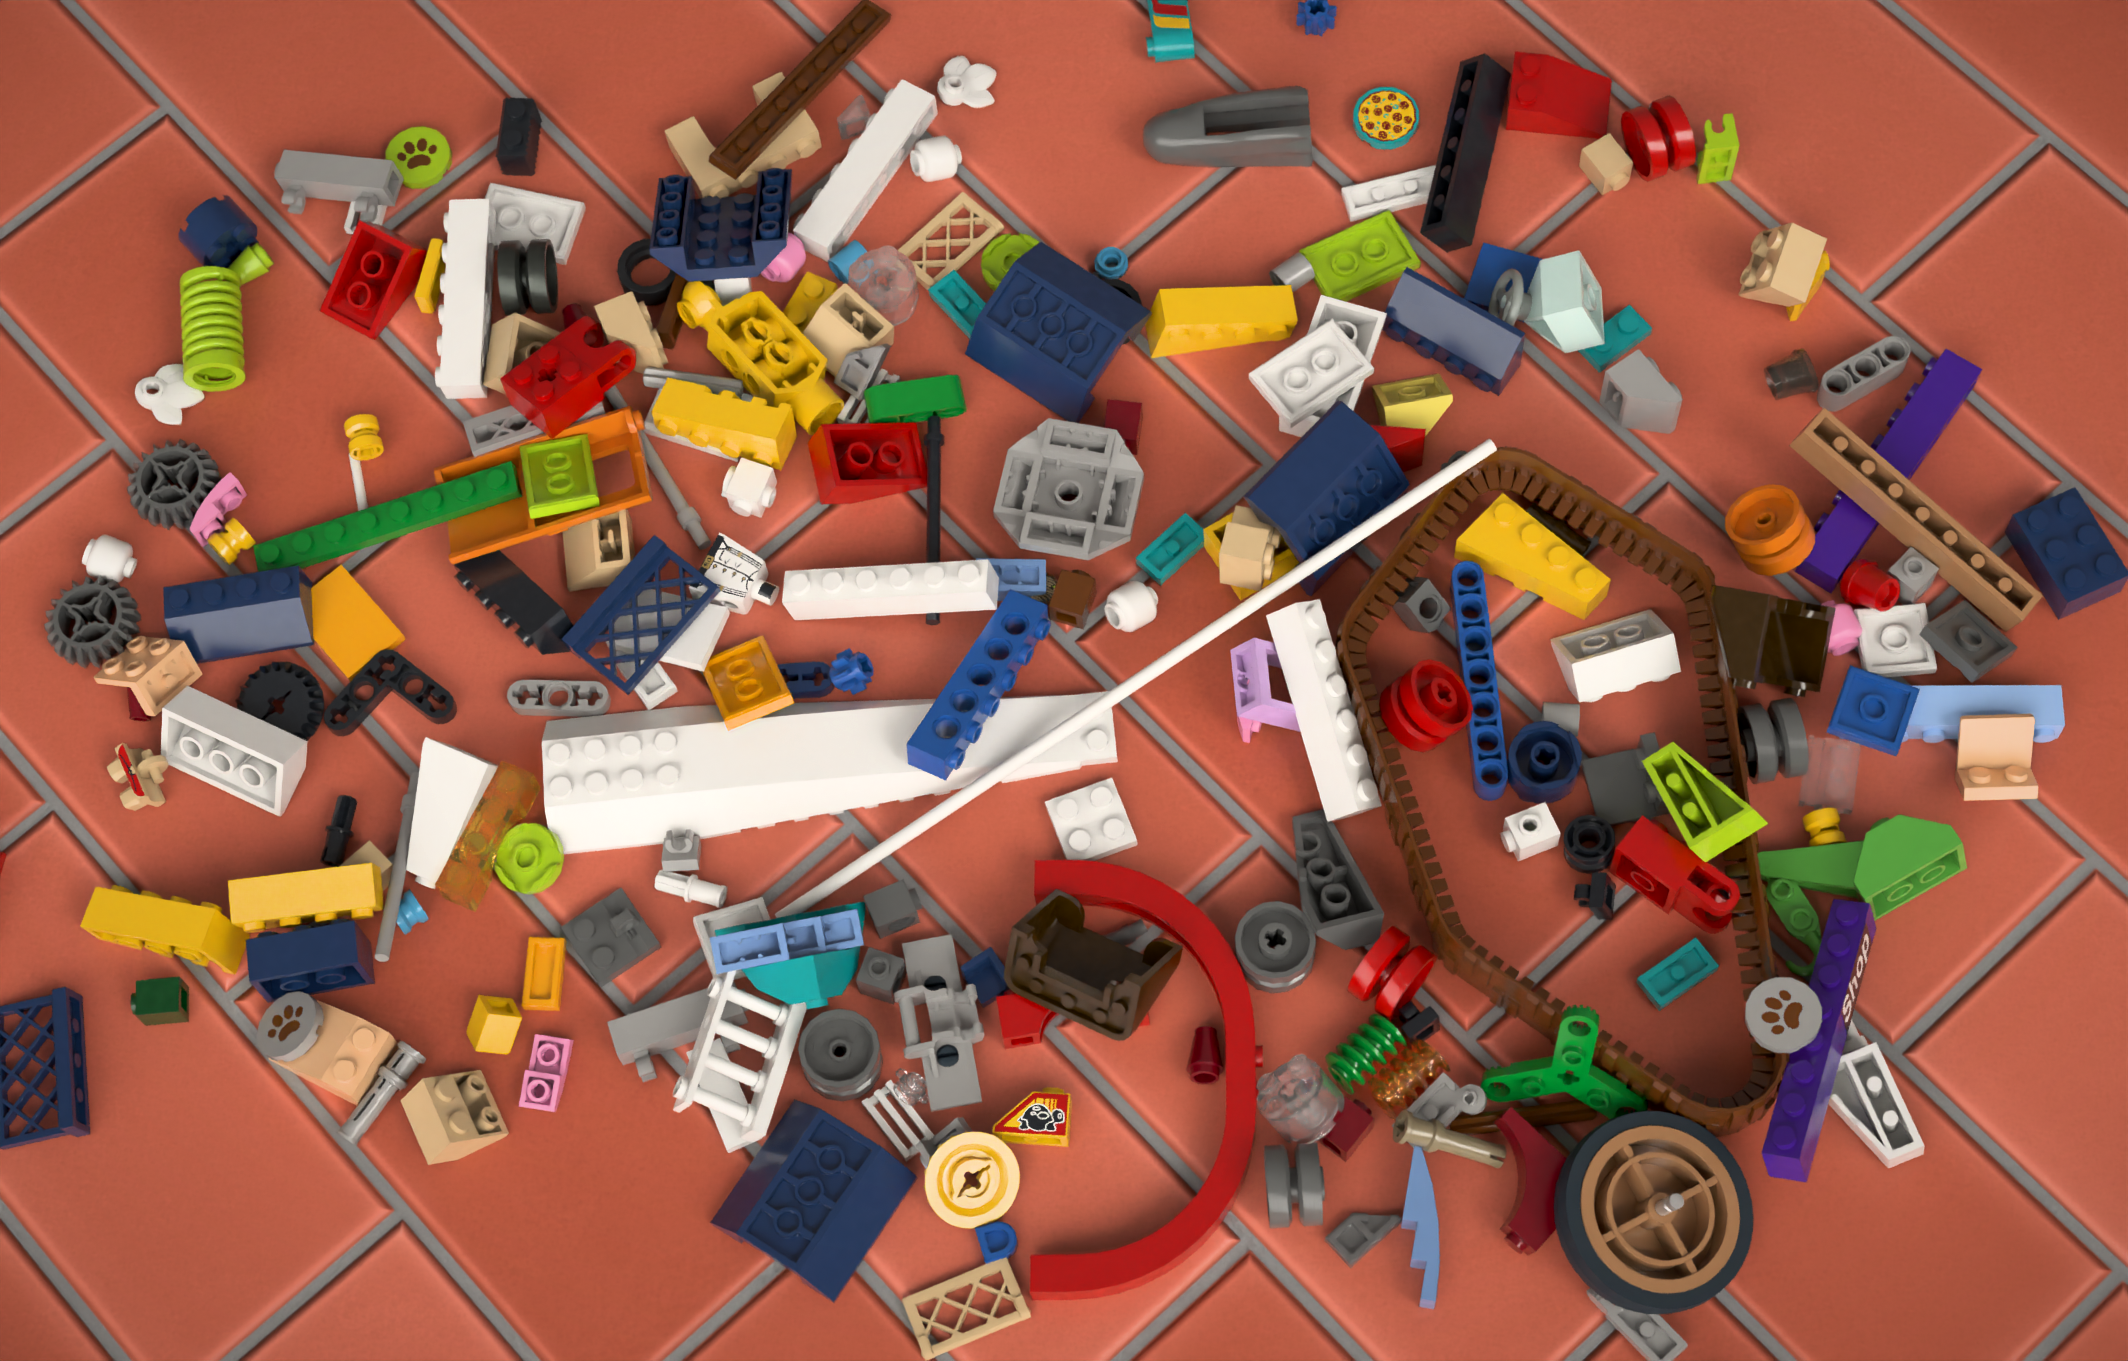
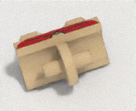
[107,743,169,811]

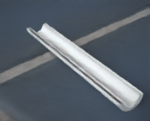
[349,453,368,511]

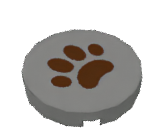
[1745,977,1822,1053]
[256,991,324,1062]

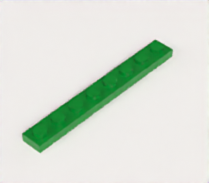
[253,461,522,572]

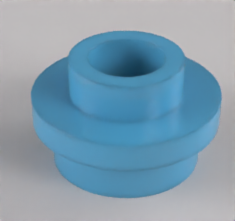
[1094,247,1128,279]

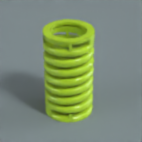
[180,266,245,392]

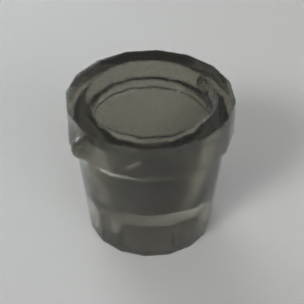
[1764,348,1819,400]

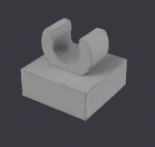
[661,829,701,872]

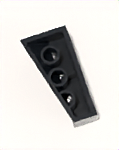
[453,550,573,655]

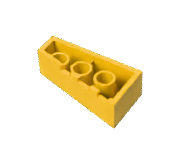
[1145,285,1298,358]
[651,377,797,471]
[1454,493,1611,620]
[228,863,384,933]
[80,885,250,975]

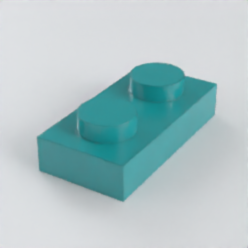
[928,270,986,339]
[1578,305,1652,373]
[1136,513,1204,586]
[1636,938,1719,1011]

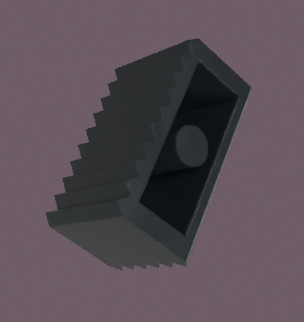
[496,98,542,176]

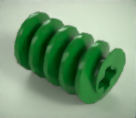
[1325,1013,1407,1095]

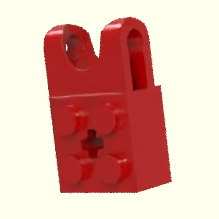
[500,316,636,439]
[1609,815,1740,934]

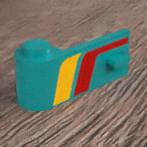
[1146,0,1195,63]

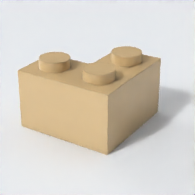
[1219,505,1282,591]

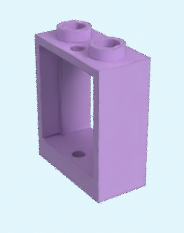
[1230,638,1300,732]

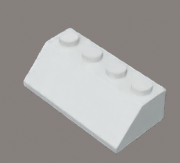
[1279,295,1387,437]
[161,686,308,817]

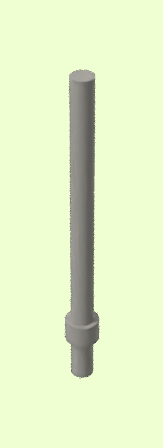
[605,385,711,550]
[374,772,419,962]

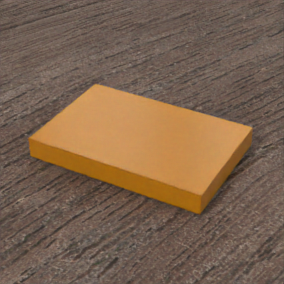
[311,565,406,682]
[702,636,794,731]

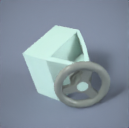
[1488,250,1605,353]

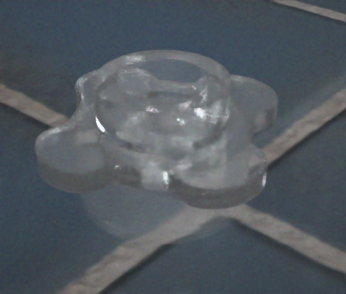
[893,1068,929,1106]

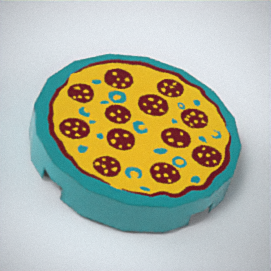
[1353,87,1419,150]

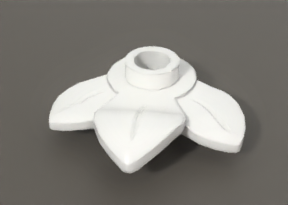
[937,56,997,108]
[135,364,205,425]

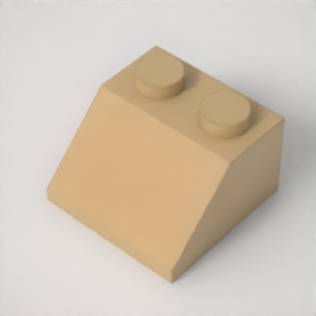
[483,313,560,395]

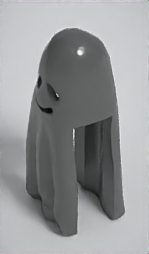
[1143,86,1313,167]

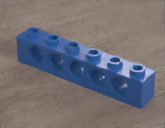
[907,589,1051,781]

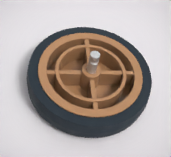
[1554,1111,1753,1314]

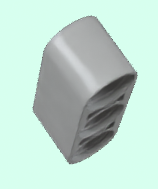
[1817,336,1911,411]

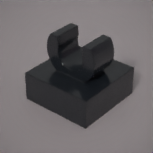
[1574,872,1616,920]
[1398,1001,1440,1051]

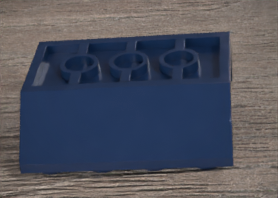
[649,168,792,282]
[965,242,1152,423]
[1243,400,1410,596]
[710,1099,917,1303]

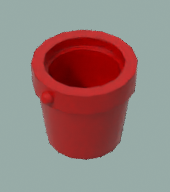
[1840,559,1900,612]

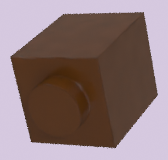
[1049,569,1097,630]

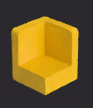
[466,995,522,1055]

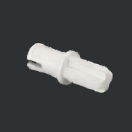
[655,870,727,908]

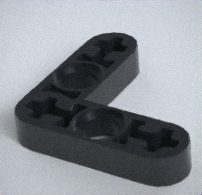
[324,649,457,736]

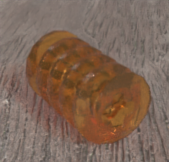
[1368,1039,1451,1120]

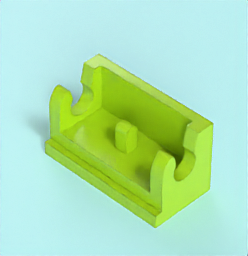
[1696,113,1739,184]

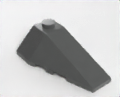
[1292,809,1384,950]

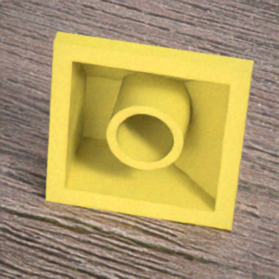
[1372,374,1453,437]

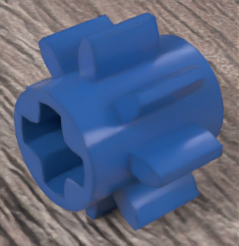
[1296,0,1337,37]
[829,648,874,695]

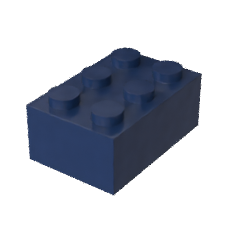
[2005,487,2128,620]
[246,919,375,1003]

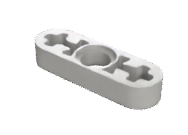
[507,680,611,717]

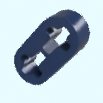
[777,662,835,699]

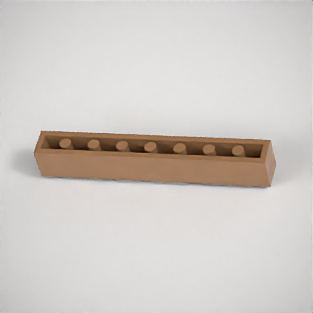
[1789,408,2043,632]

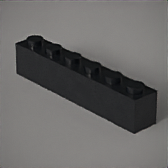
[1420,53,1511,252]

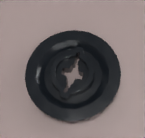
[235,662,324,741]

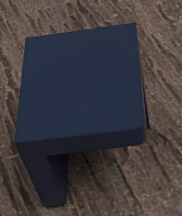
[960,947,1011,1008]

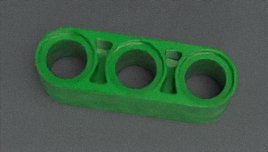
[863,375,967,423]

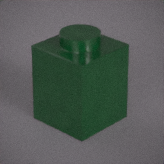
[131,977,189,1026]

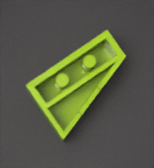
[1642,742,1769,862]

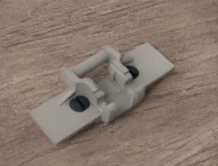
[893,934,985,1112]

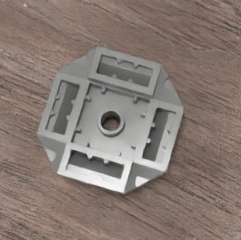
[993,418,1144,560]

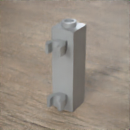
[274,150,404,222]
[607,980,749,1082]

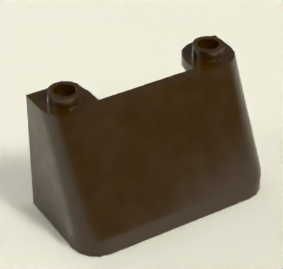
[1709,585,1836,697]
[1004,889,1183,1041]

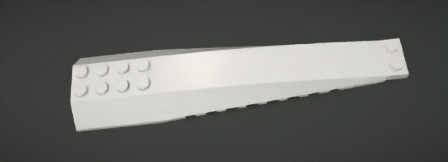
[542,691,1118,854]

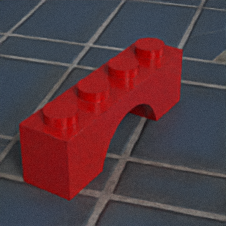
[996,990,1150,1049]

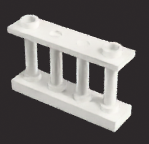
[673,970,807,1143]

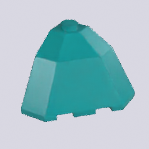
[715,902,866,1009]

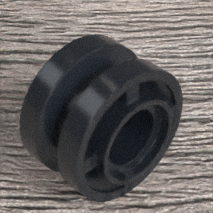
[1564,815,1615,874]

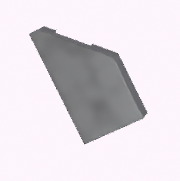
[834,343,891,401]
[1325,1213,1402,1268]

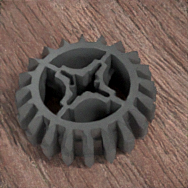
[127,439,222,530]
[44,576,141,669]

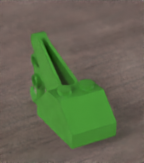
[1757,814,1967,976]

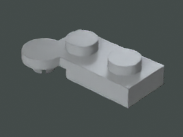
[1392,1072,1487,1151]

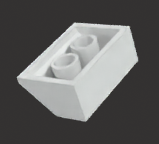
[1550,609,1681,702]

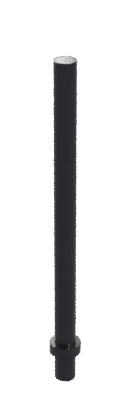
[924,416,944,625]

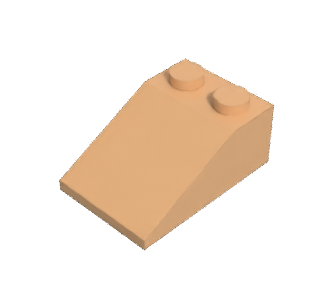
[268,1000,398,1106]

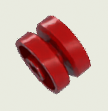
[1621,95,1696,182]
[1379,659,1473,753]
[1347,926,1437,1021]

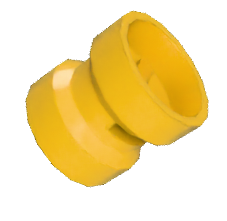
[344,414,384,461]
[207,518,256,565]
[1802,808,1847,847]

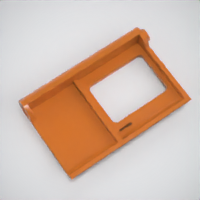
[434,405,653,565]

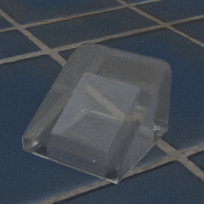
[837,94,870,140]

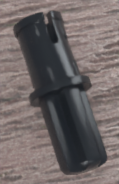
[320,795,357,867]

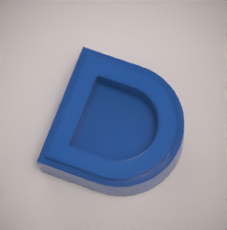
[975,1221,1018,1264]

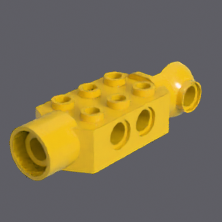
[677,281,844,435]

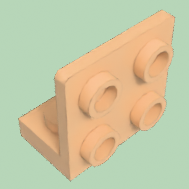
[94,636,203,716]
[1955,714,2038,801]

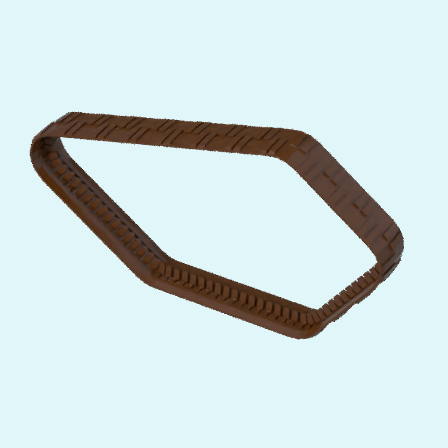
[1335,446,1789,1137]

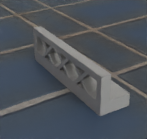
[463,401,605,457]

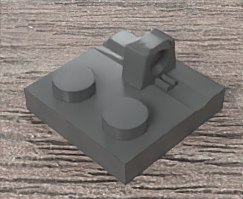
[1919,600,2018,683]
[560,887,661,987]

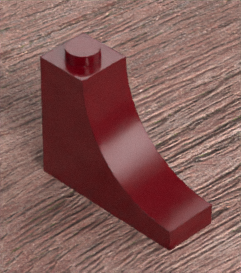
[1493,1107,1566,1255]

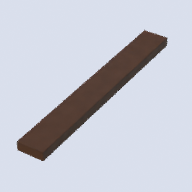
[709,0,891,180]

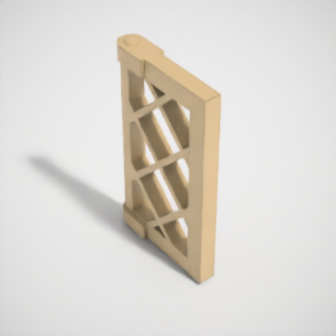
[892,192,1004,290]
[901,1257,1031,1361]

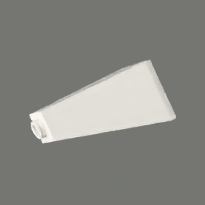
[406,737,511,889]

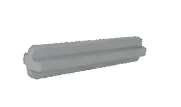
[643,367,744,399]

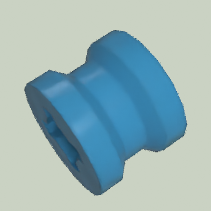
[396,889,429,935]

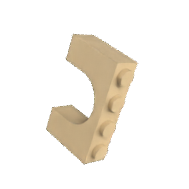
[665,72,822,199]

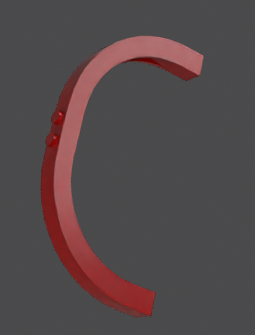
[1030,860,1264,1300]

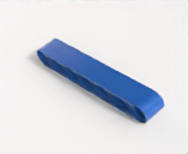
[1450,561,1508,801]

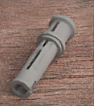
[337,1040,427,1146]

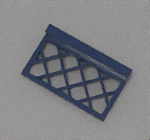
[562,535,721,695]
[0,987,90,1150]

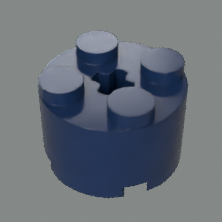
[178,195,259,268]
[1507,721,1582,804]

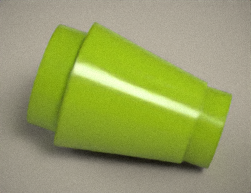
[227,242,274,286]

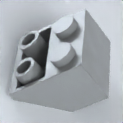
[1599,349,1683,434]

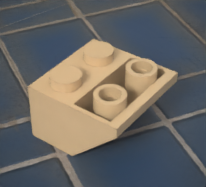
[1739,223,1827,307]
[803,283,894,378]
[594,291,668,374]
[563,509,635,591]
[401,1070,509,1165]

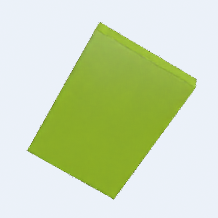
[1299,210,1421,302]
[519,434,600,519]

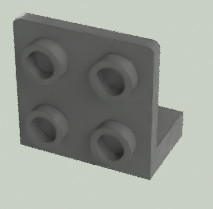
[1581,732,1670,826]

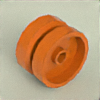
[1725,484,1815,576]

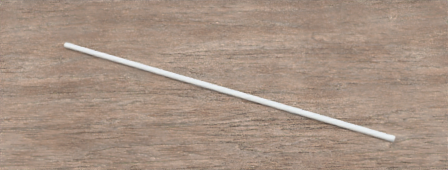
[775,439,1497,918]

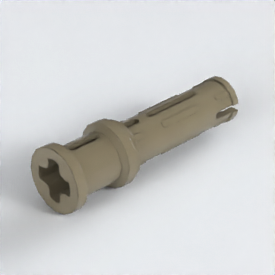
[1393,1110,1506,1169]

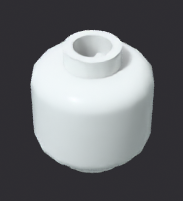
[910,136,962,182]
[82,534,137,583]
[1104,581,1158,632]

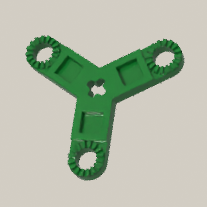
[1480,1005,1648,1119]

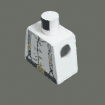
[689,533,779,615]

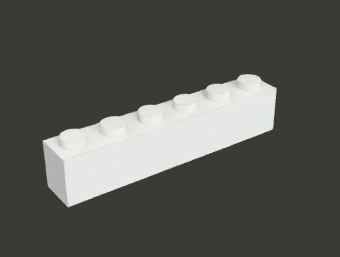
[793,79,938,262]
[435,199,496,399]
[782,559,999,620]
[1266,599,1382,822]

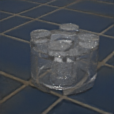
[848,245,919,326]
[1257,1054,1345,1144]

